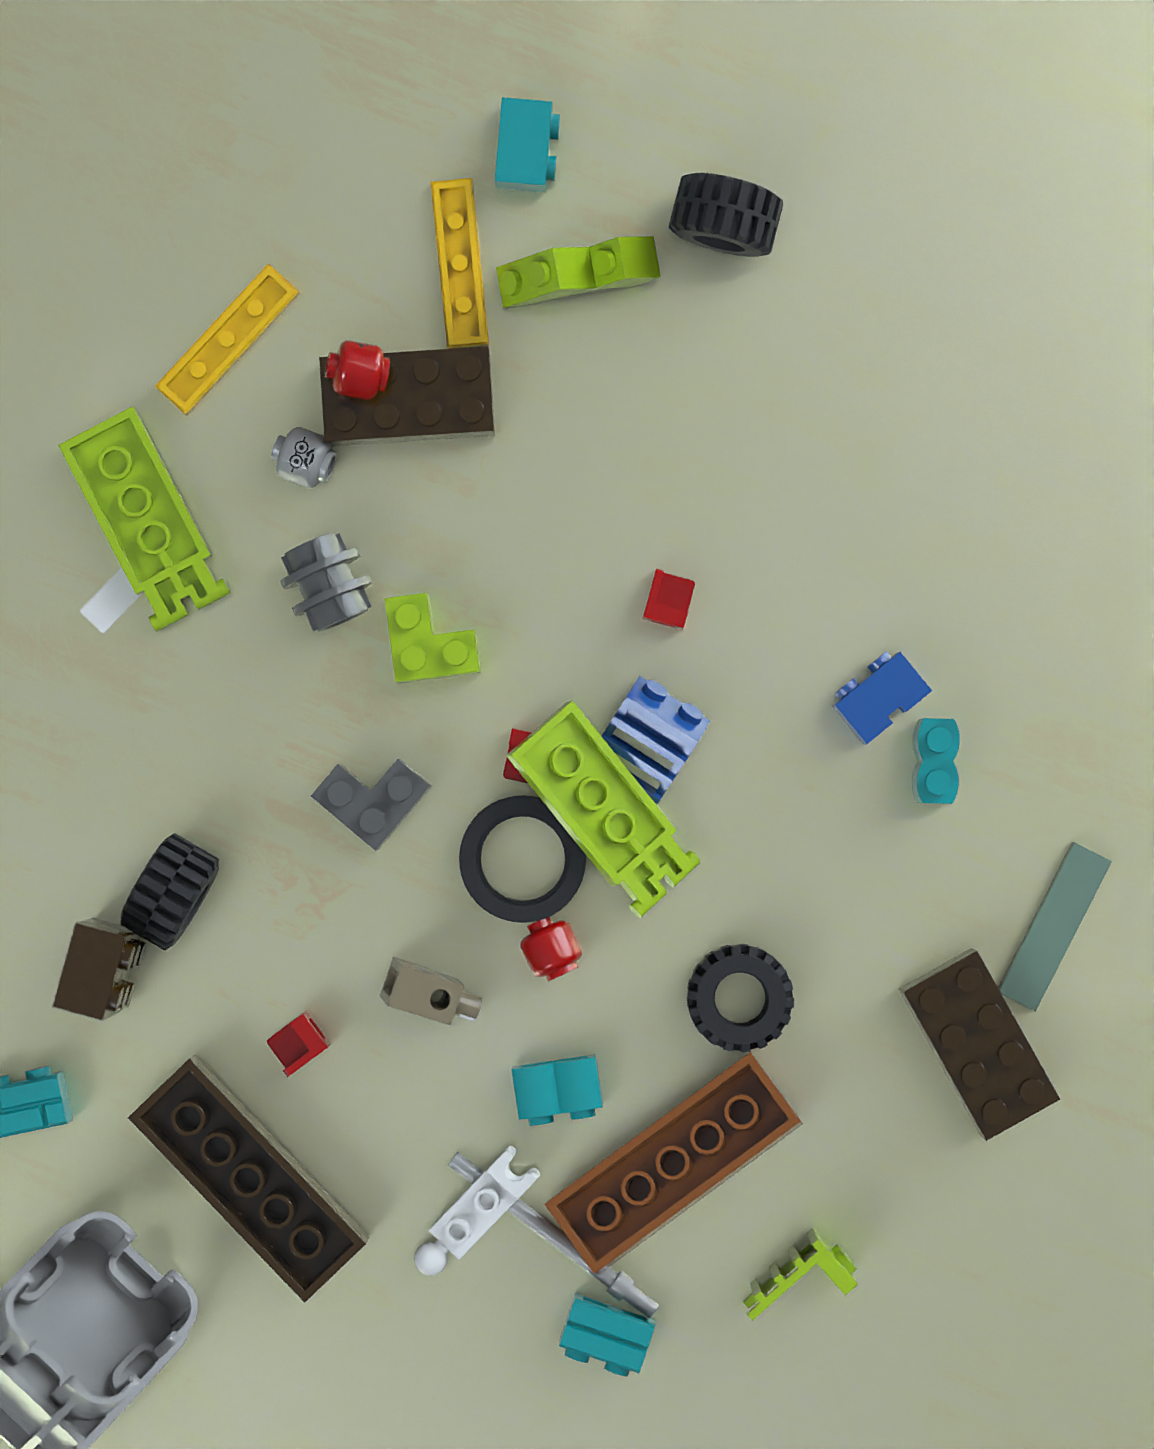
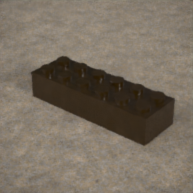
[128,1055,369,1303]

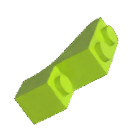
[496,236,661,308]

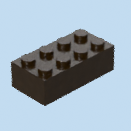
[319,346,495,446]
[899,948,1061,1141]

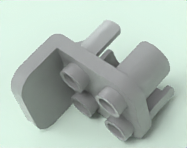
[0,1212,198,1449]

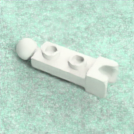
[414,1146,540,1276]

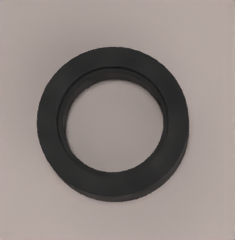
[459,795,586,923]

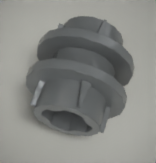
[280,532,372,632]

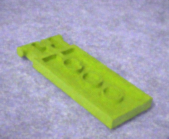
[58,406,231,632]
[506,700,701,918]

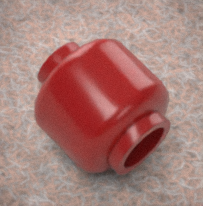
[325,340,390,400]
[520,917,582,982]

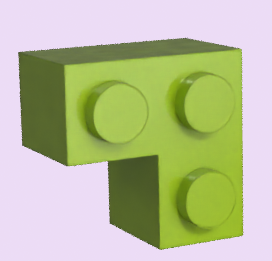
[384,593,481,684]

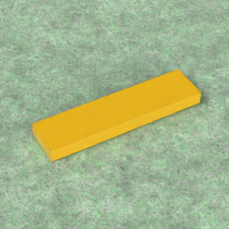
[430,178,489,349]
[155,263,300,416]

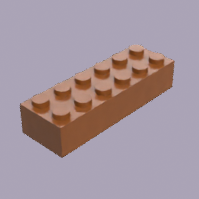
[544,1052,803,1275]

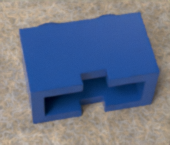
[832,651,932,745]

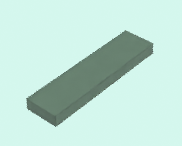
[998,842,1112,1012]

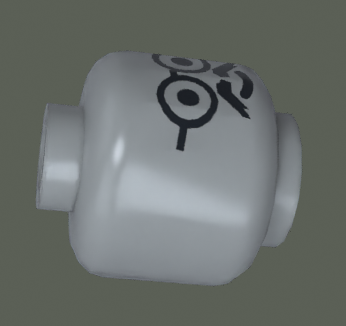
[271,427,337,488]

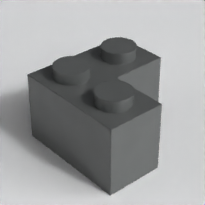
[311,759,432,851]

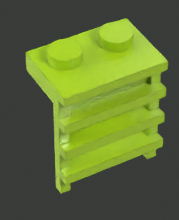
[743,1228,858,1321]

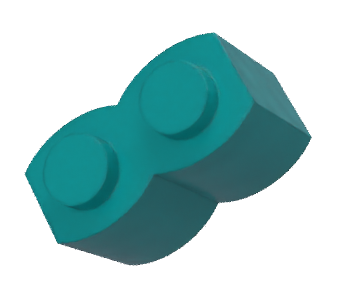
[912,718,960,804]
[511,1054,603,1126]

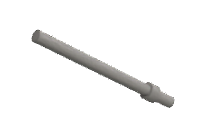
[448,1152,659,1318]

